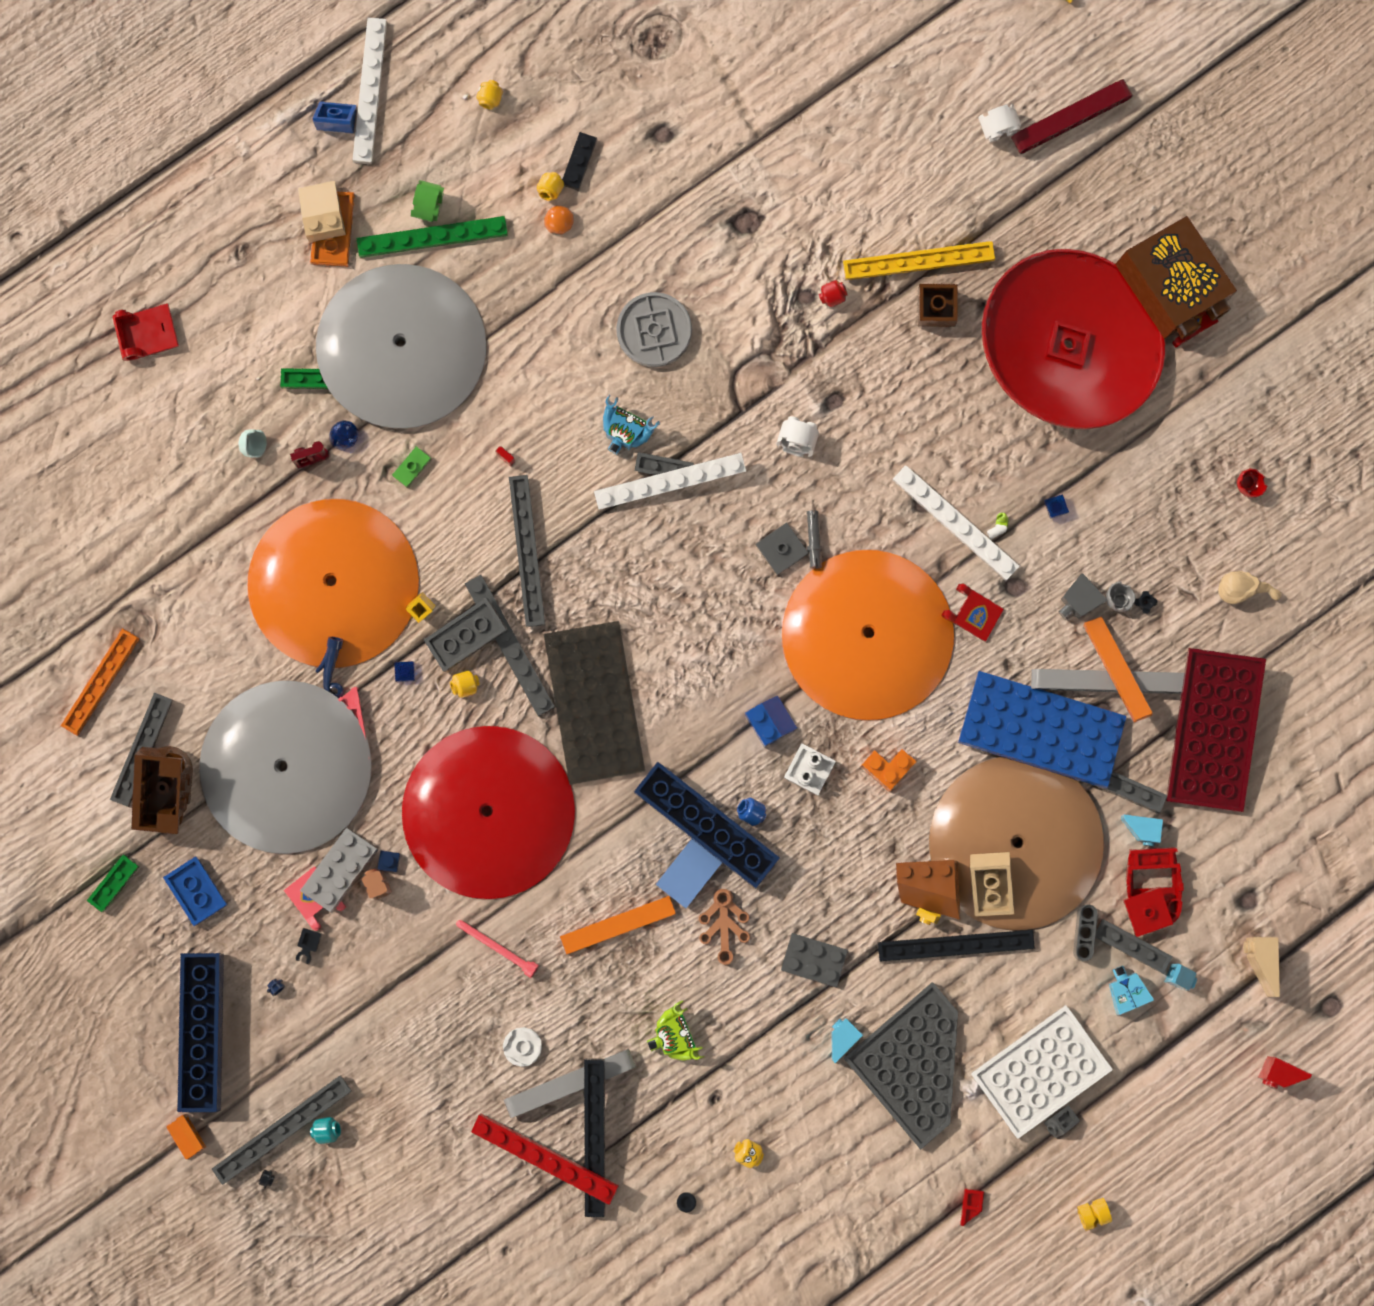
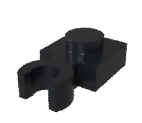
[296,928,322,964]

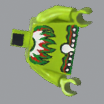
[647,1000,705,1061]

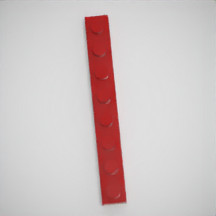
[471,1114,619,1205]

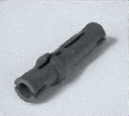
[806,510,822,569]

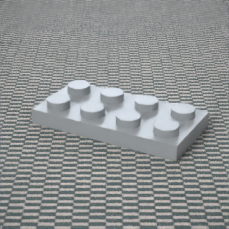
[300,828,378,913]

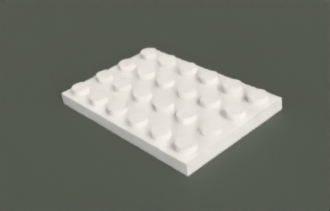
[971,1005,1113,1139]

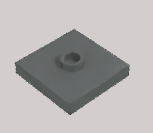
[755,522,809,576]

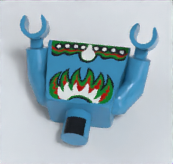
[603,395,660,455]

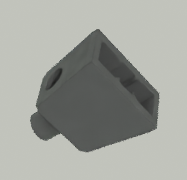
[1058,573,1107,620]

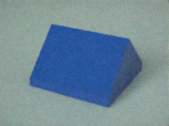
[313,102,357,133]

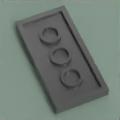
[424,598,508,672]

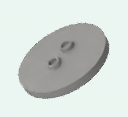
[616,292,692,367]

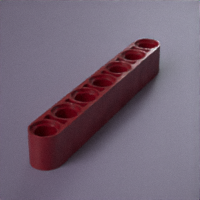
[1011,79,1133,154]

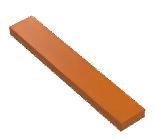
[1083,616,1153,723]
[60,628,140,736]
[560,896,676,955]

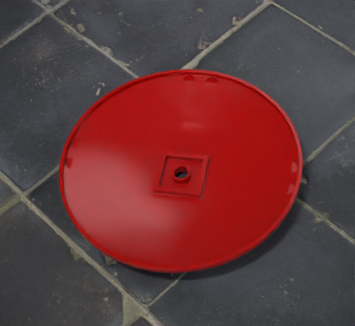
[982,249,1165,429]

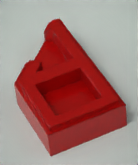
[960,1188,984,1226]

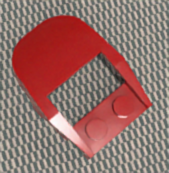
[1126,847,1184,923]

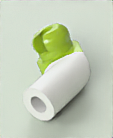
[987,512,1009,539]

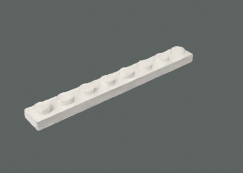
[353,18,387,164]
[594,453,746,510]
[893,465,1019,581]

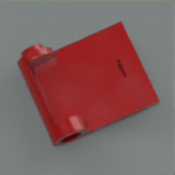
[112,303,179,361]

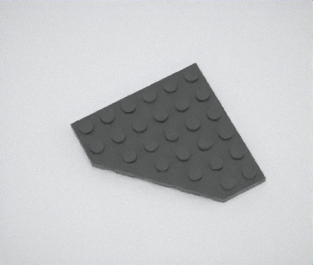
[844,982,958,1150]

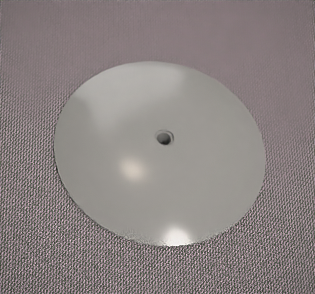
[316,264,486,428]
[199,681,371,854]

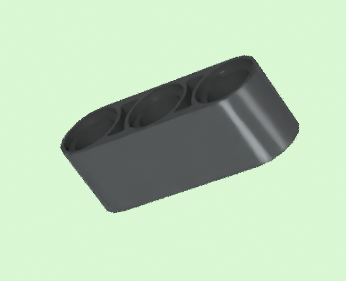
[1073,904,1098,961]

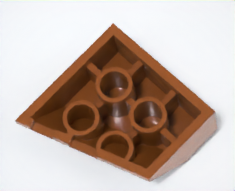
[896,860,960,920]

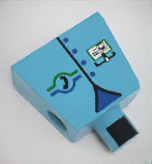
[1109,966,1154,1015]

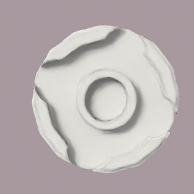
[503,1027,542,1067]

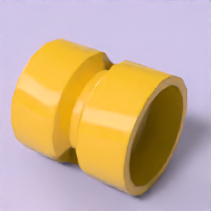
[1077,1198,1112,1231]

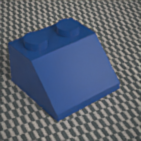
[745,695,797,748]

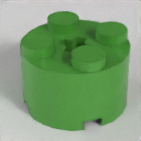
[411,180,444,222]

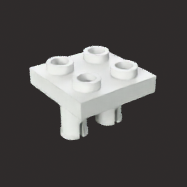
[784,744,836,796]

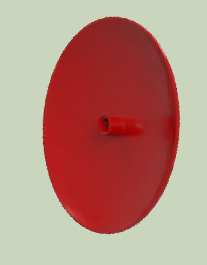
[402,726,575,899]

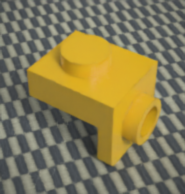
[916,908,941,925]

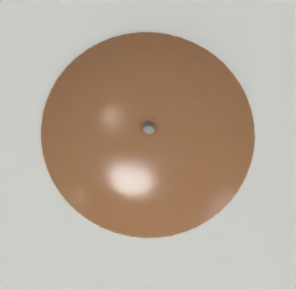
[929,757,1104,930]

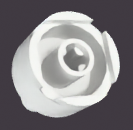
[978,104,1021,143]
[776,416,819,457]

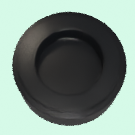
[677,1192,696,1213]

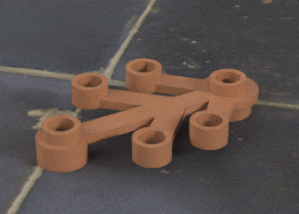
[699,889,750,965]

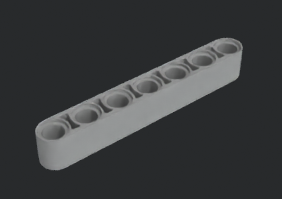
[504,1049,636,1118]

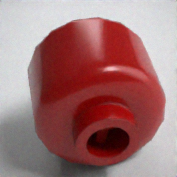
[819,280,848,307]

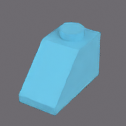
[1121,814,1163,847]
[1164,964,1197,991]
[831,1018,863,1063]

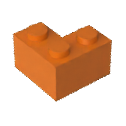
[860,749,916,792]

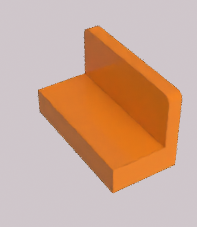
[167,1114,206,1159]

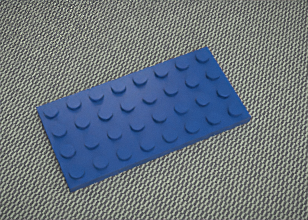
[958,671,1126,789]

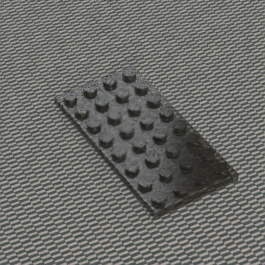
[544,621,645,785]

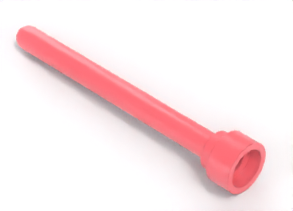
[456,920,539,978]

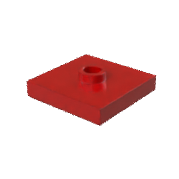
[1123,887,1173,937]

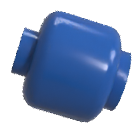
[737,797,766,826]

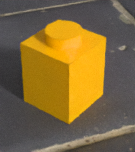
[406,592,436,623]

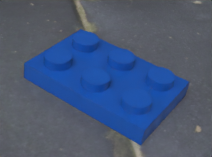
[163,856,228,926]

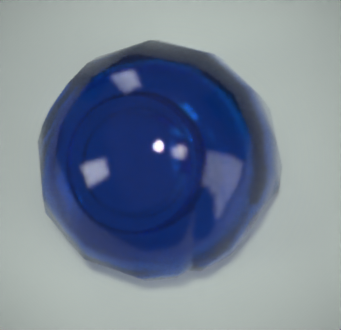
[329,420,359,451]

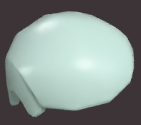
[238,429,267,458]

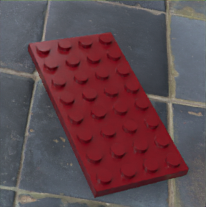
[1165,648,1266,812]

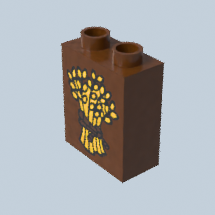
[1115,216,1237,339]

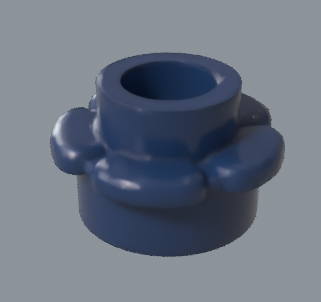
[267,979,285,996]

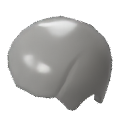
[1106,581,1135,612]

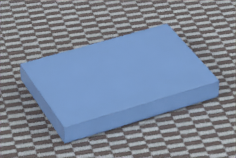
[656,839,722,908]

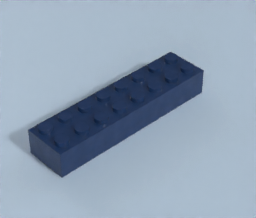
[634,762,780,889]
[177,953,224,1112]

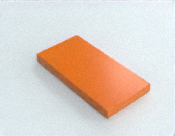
[310,191,355,267]

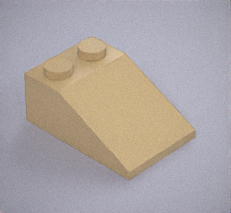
[298,181,346,243]
[970,852,1014,916]
[1243,937,1280,997]

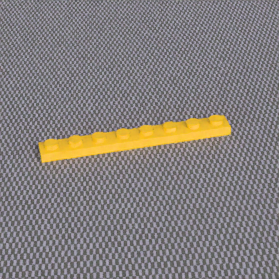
[843,241,995,281]

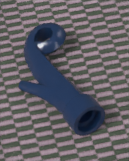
[315,636,344,698]

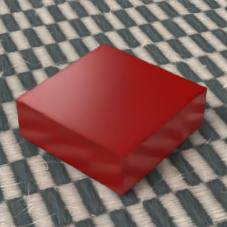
[495,446,515,467]

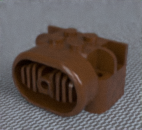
[131,746,193,834]

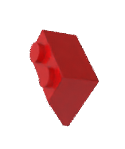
[1258,1056,1312,1089]

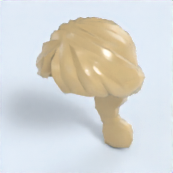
[1218,571,1282,604]

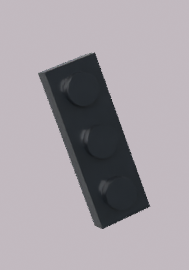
[562,132,597,191]

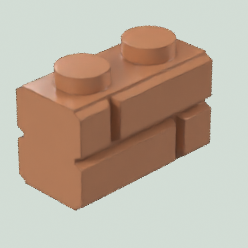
[362,868,392,900]

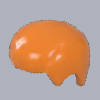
[544,206,574,235]

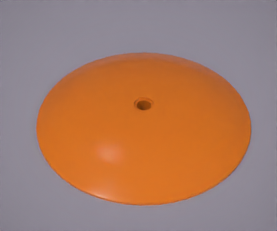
[248,499,419,668]
[782,550,954,720]

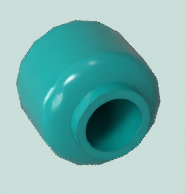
[310,1117,341,1144]

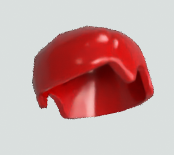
[1237,468,1268,498]

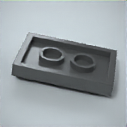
[781,933,848,987]

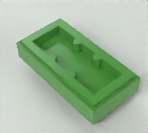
[392,446,431,488]

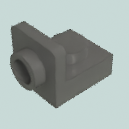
[1044,1105,1080,1138]

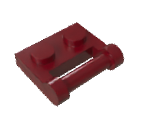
[290,441,329,469]

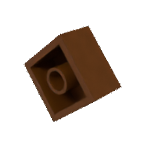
[918,284,958,327]

